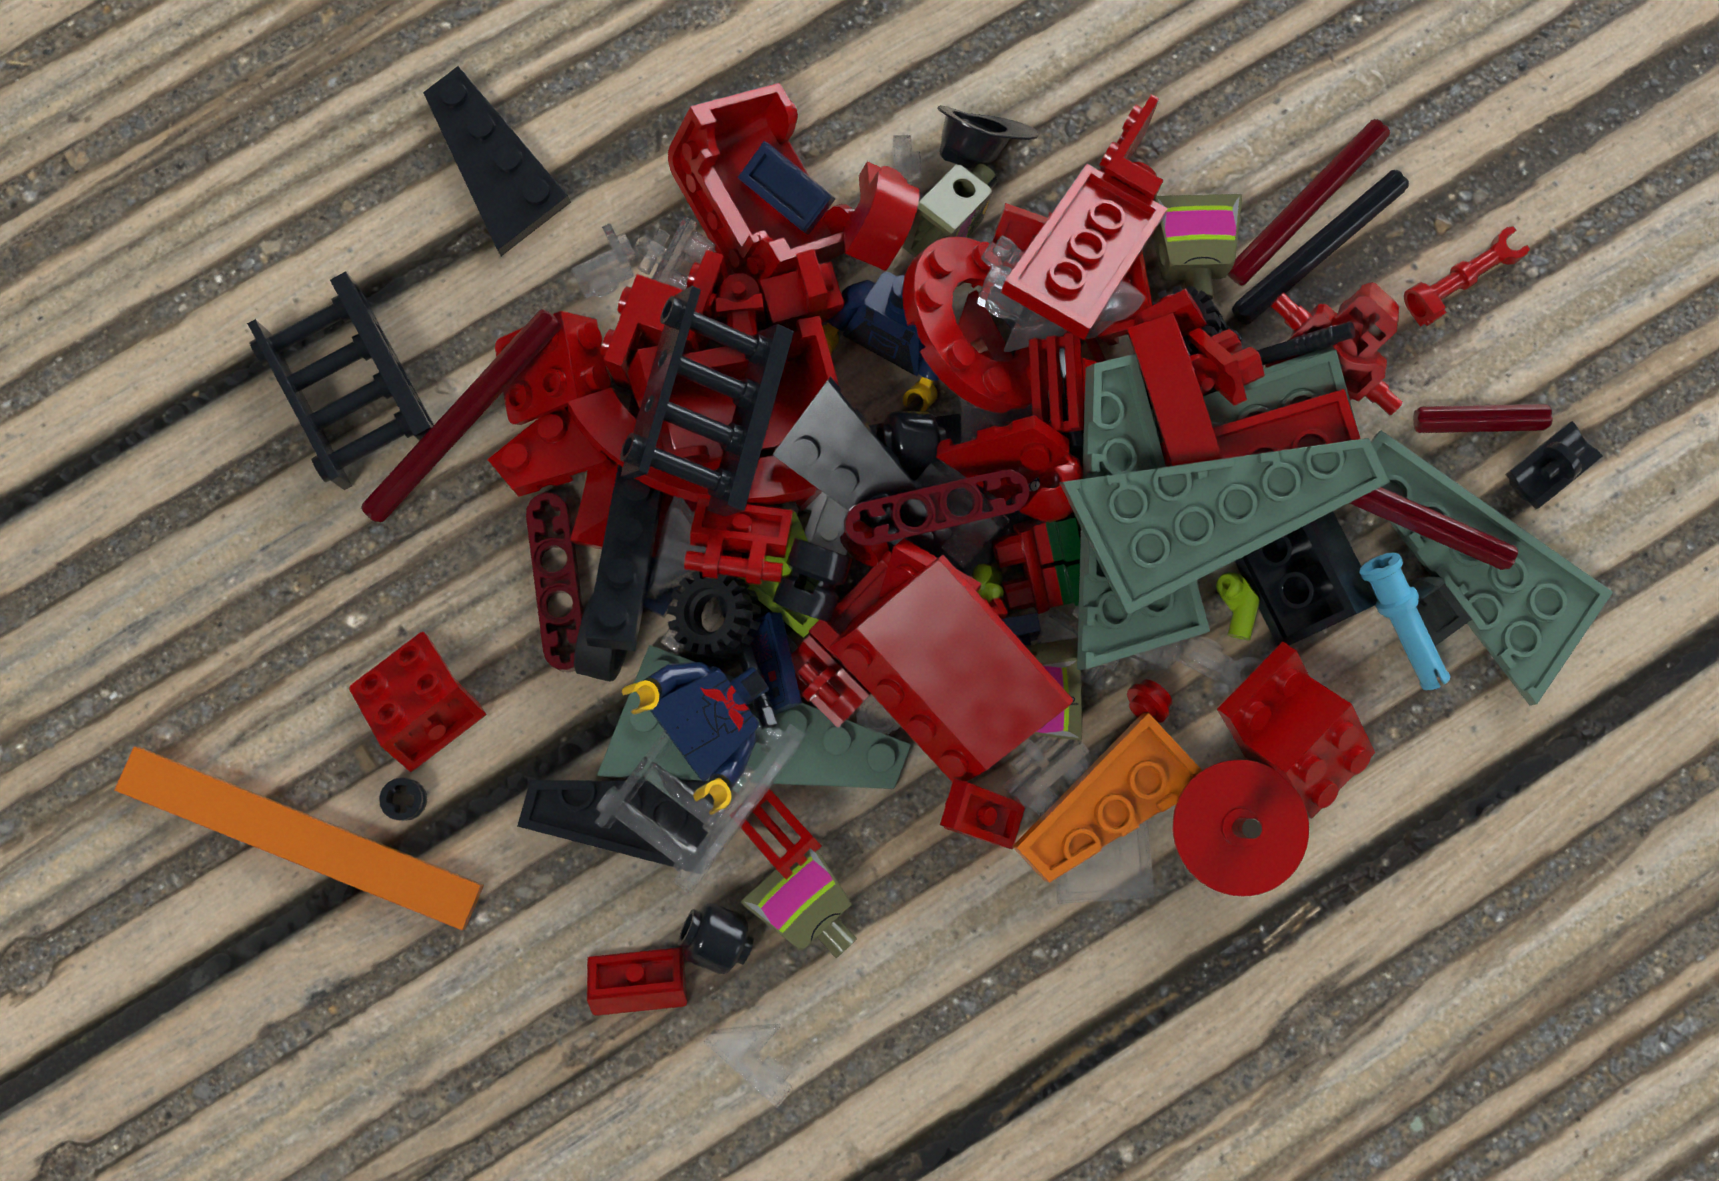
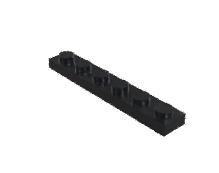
[585,395,663,651]

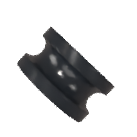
[379,778,427,821]

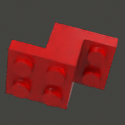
[601,249,728,391]
[1217,642,1375,819]

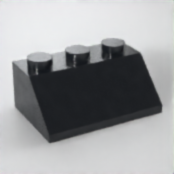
[1235,511,1378,646]

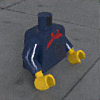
[622,662,769,815]

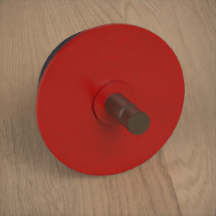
[1172,760,1309,896]

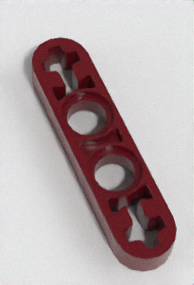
[844,470,1029,546]
[526,493,584,672]

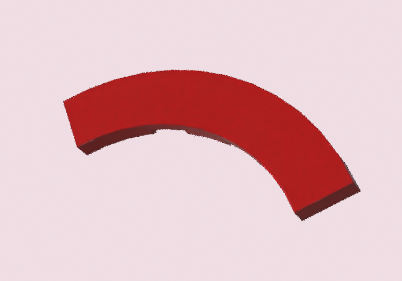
[568,387,817,506]

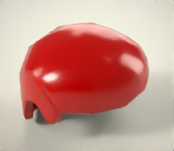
[1019,453,1083,523]

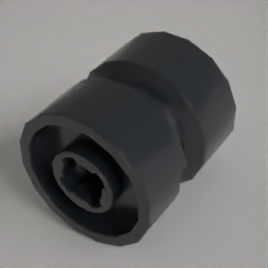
[772,538,853,622]

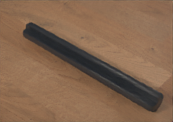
[1232,170,1409,325]

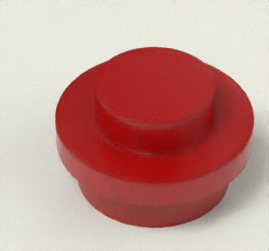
[1127,679,1173,723]

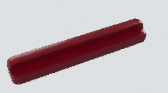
[1413,404,1553,433]

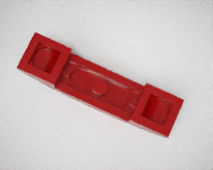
[1127,313,1222,466]

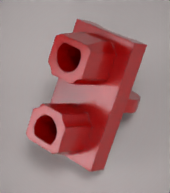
[715,273,767,336]
[1187,327,1265,406]
[791,634,871,728]

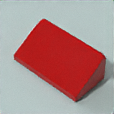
[587,947,687,1016]

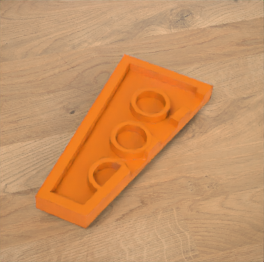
[1012,713,1202,883]

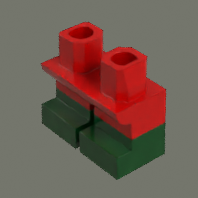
[992,514,1081,614]

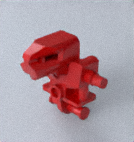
[1265,282,1403,416]

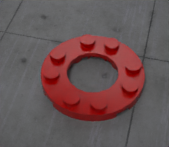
[902,237,1049,413]

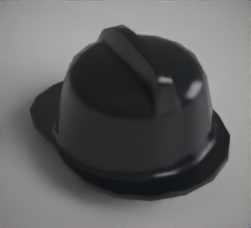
[937,105,1039,169]

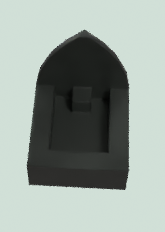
[1408,577,1472,646]

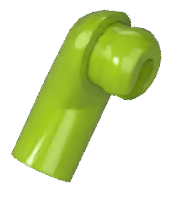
[972,563,1004,603]
[1216,572,1259,641]

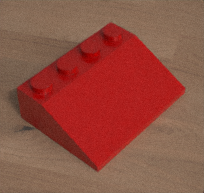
[829,555,1073,782]

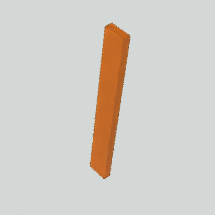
[114,746,484,930]

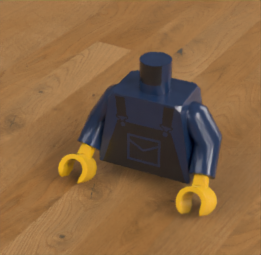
[822,272,939,411]

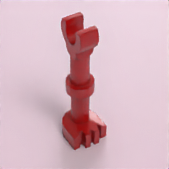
[1404,226,1530,327]

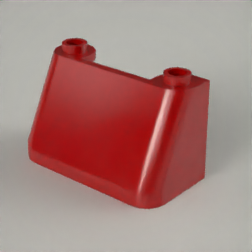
[668,83,854,293]
[628,316,841,465]

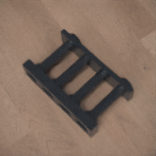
[247,271,434,490]
[620,286,794,516]

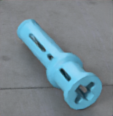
[1359,553,1450,690]

